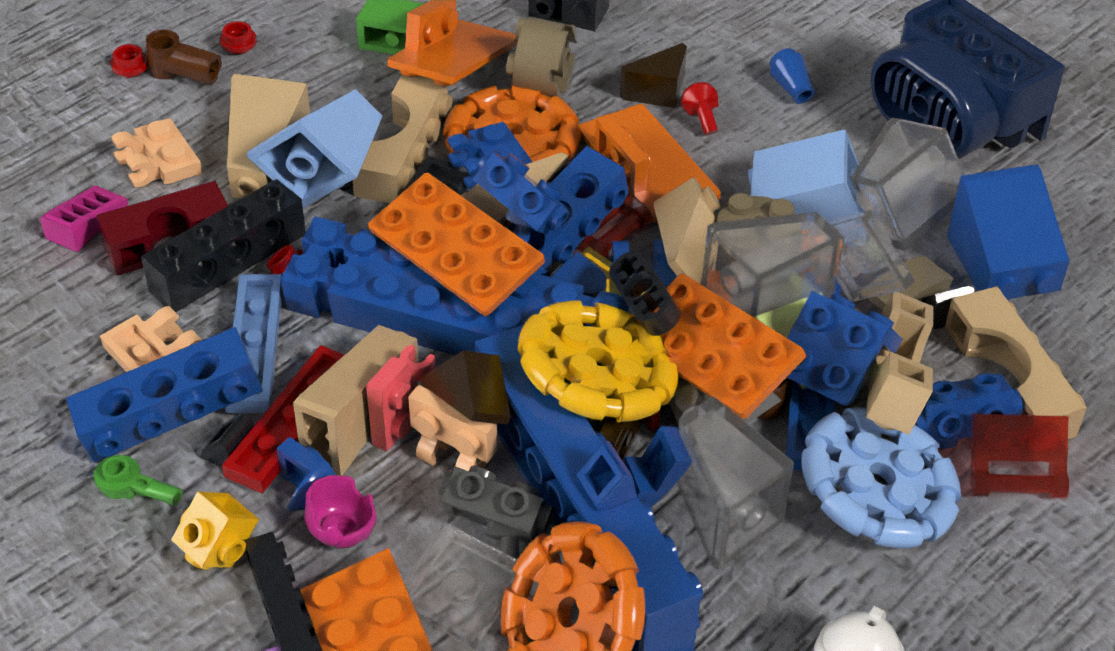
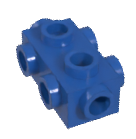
[473,150,570,243]
[915,373,1023,449]

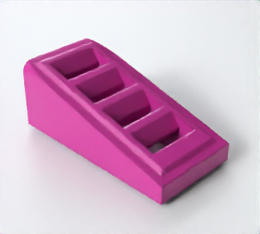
[40,185,128,252]

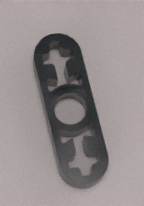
[609,251,681,336]

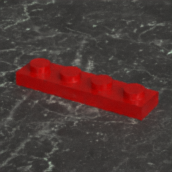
[222,345,344,494]

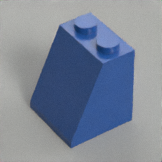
[947,164,1069,300]

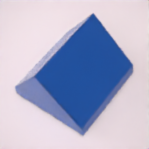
[576,441,637,511]

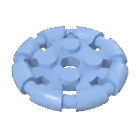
[801,407,961,548]

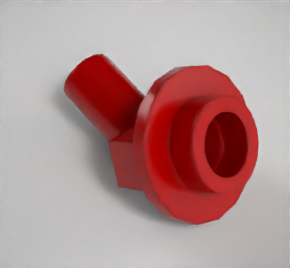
[681,82,719,136]

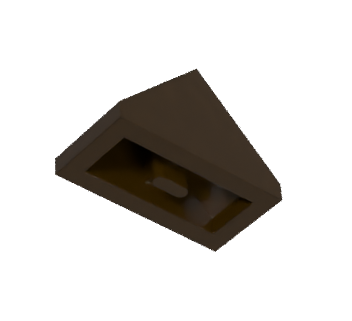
[620,43,687,108]
[421,350,511,425]

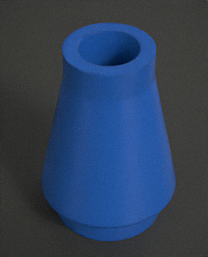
[769,48,815,104]

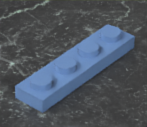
[225,274,283,413]

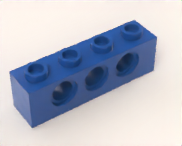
[507,146,629,277]
[66,327,263,463]

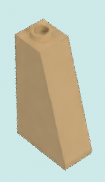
[227,74,310,199]
[293,325,419,476]

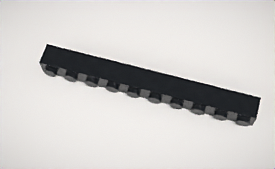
[244,532,321,651]

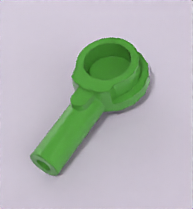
[94,455,183,506]

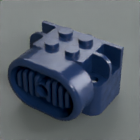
[871,0,1065,161]

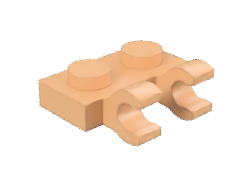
[111,118,202,187]
[100,306,202,372]
[408,385,497,471]

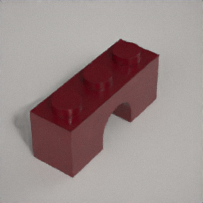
[97,181,228,276]

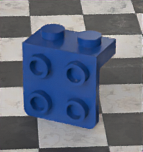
[786,291,903,406]

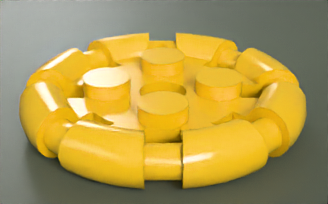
[518,300,679,422]

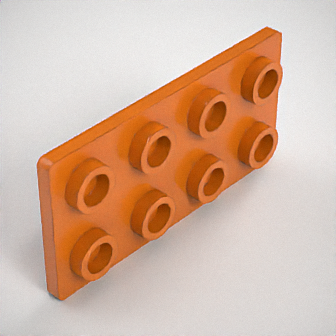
[387,0,518,86]
[578,104,721,223]
[368,173,545,316]
[632,274,806,419]

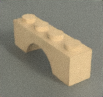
[352,75,452,204]
[945,286,1087,450]
[866,290,933,435]

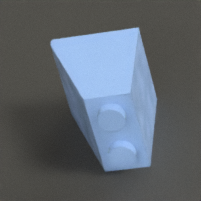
[246,89,382,208]
[748,130,869,242]

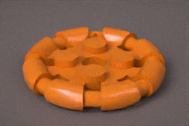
[443,84,581,167]
[500,521,645,651]

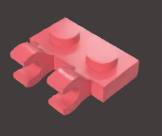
[366,345,435,452]

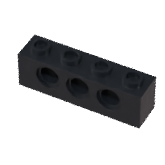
[141,179,306,312]

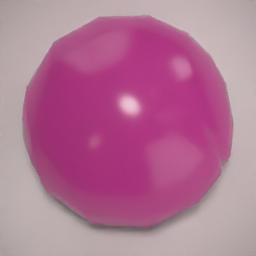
[304,475,377,549]

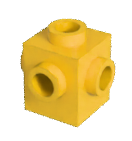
[171,491,259,570]

